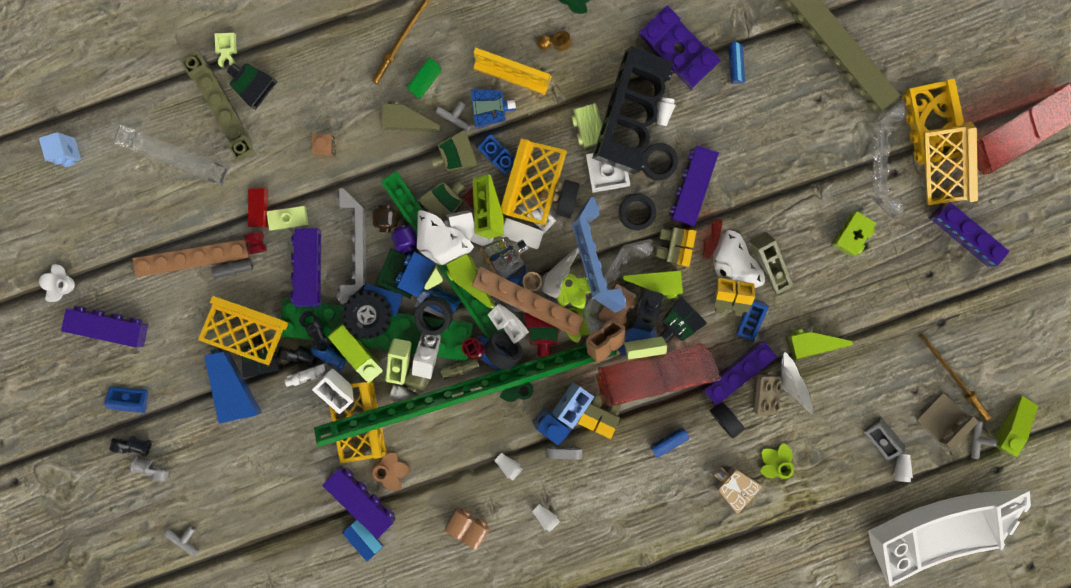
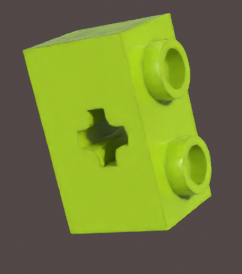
[831,211,876,257]

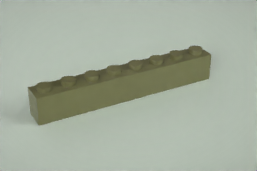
[780,0,900,113]

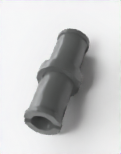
[211,258,253,279]

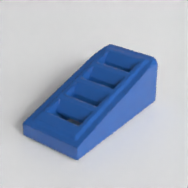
[736,299,769,341]

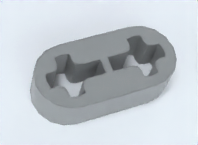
[546,447,583,459]

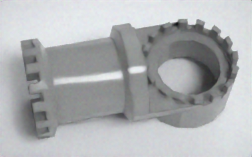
[129,456,170,481]

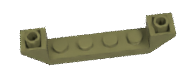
[180,50,254,162]

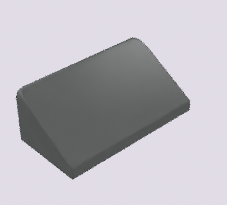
[864,417,905,461]

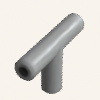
[435,101,471,131]
[971,420,998,459]
[164,526,199,557]

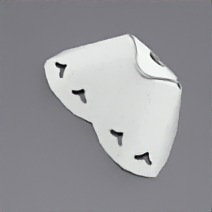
[417,210,474,265]
[713,230,765,288]
[542,248,579,298]
[780,352,814,414]

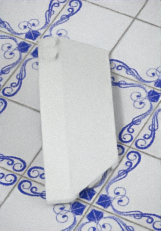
[869,489,1031,587]

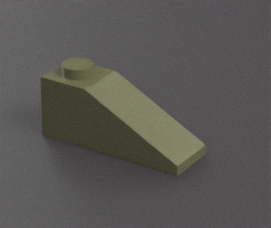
[382,101,442,132]
[749,232,793,294]

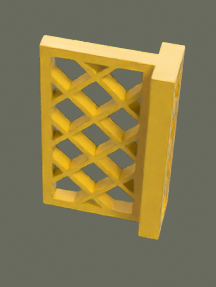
[473,47,552,95]
[924,121,978,205]
[501,138,567,225]
[198,296,288,365]
[329,380,387,463]

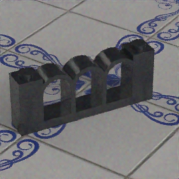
[592,46,673,174]

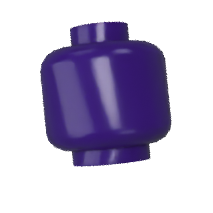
[391,225,417,255]

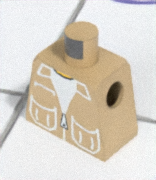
[713,466,762,514]

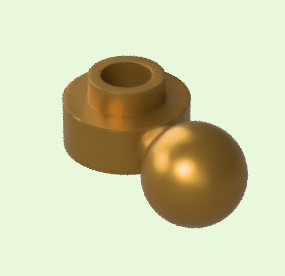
[537,31,572,51]

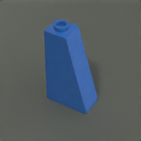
[204,348,261,423]

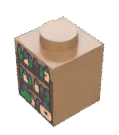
[312,134,336,157]

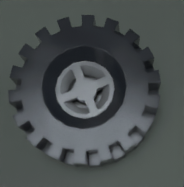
[342,290,393,340]

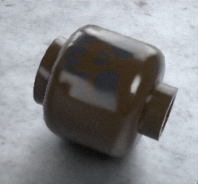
[373,205,398,232]

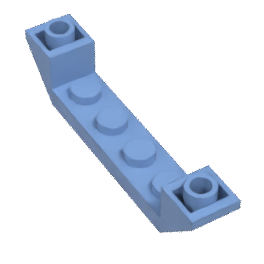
[572,197,626,312]

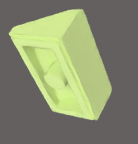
[424,263,443,290]
[624,336,667,360]

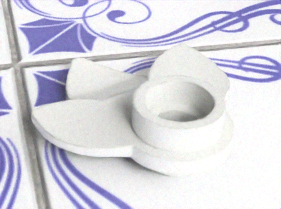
[39,264,75,302]

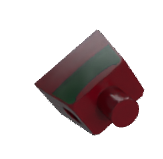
[525,313,559,357]

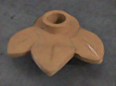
[372,453,410,491]

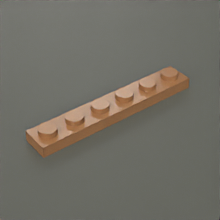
[132,239,251,277]
[471,267,584,336]

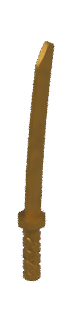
[371,0,430,85]
[919,334,991,421]

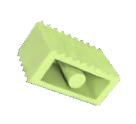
[571,103,602,149]
[385,338,412,385]

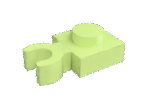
[214,33,237,68]

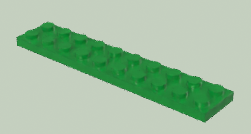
[281,298,473,361]

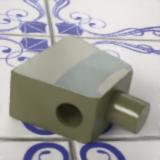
[430,130,478,172]
[418,180,466,223]

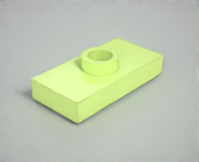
[267,206,308,231]

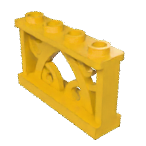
[902,79,964,166]

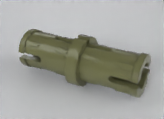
[440,358,480,380]

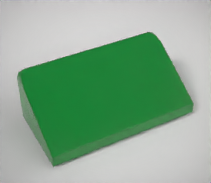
[407,57,442,99]

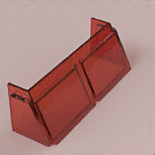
[977,82,1071,175]
[596,343,721,406]

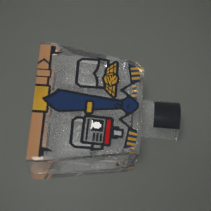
[479,237,529,279]

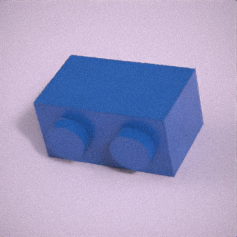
[395,252,435,297]

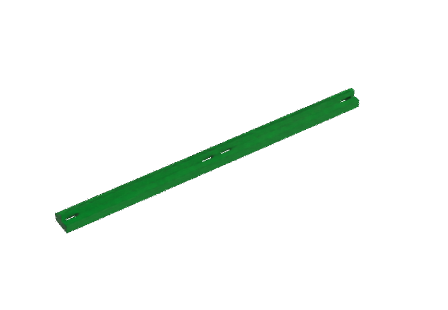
[314,344,617,447]

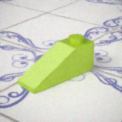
[473,174,504,239]
[446,254,496,309]
[622,271,683,299]
[328,323,383,383]
[787,329,853,359]
[994,395,1038,457]

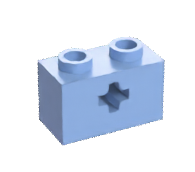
[39,132,81,167]
[551,382,594,429]

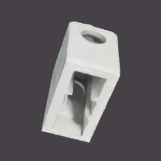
[312,369,353,414]

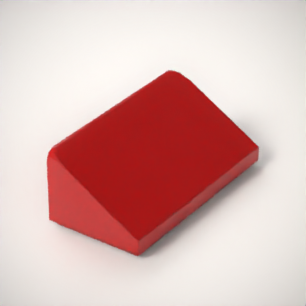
[248,188,268,227]

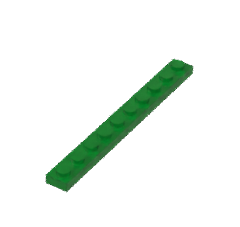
[381,171,504,340]

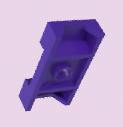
[638,5,721,90]

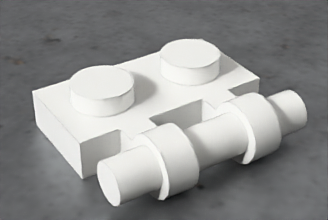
[285,363,329,387]

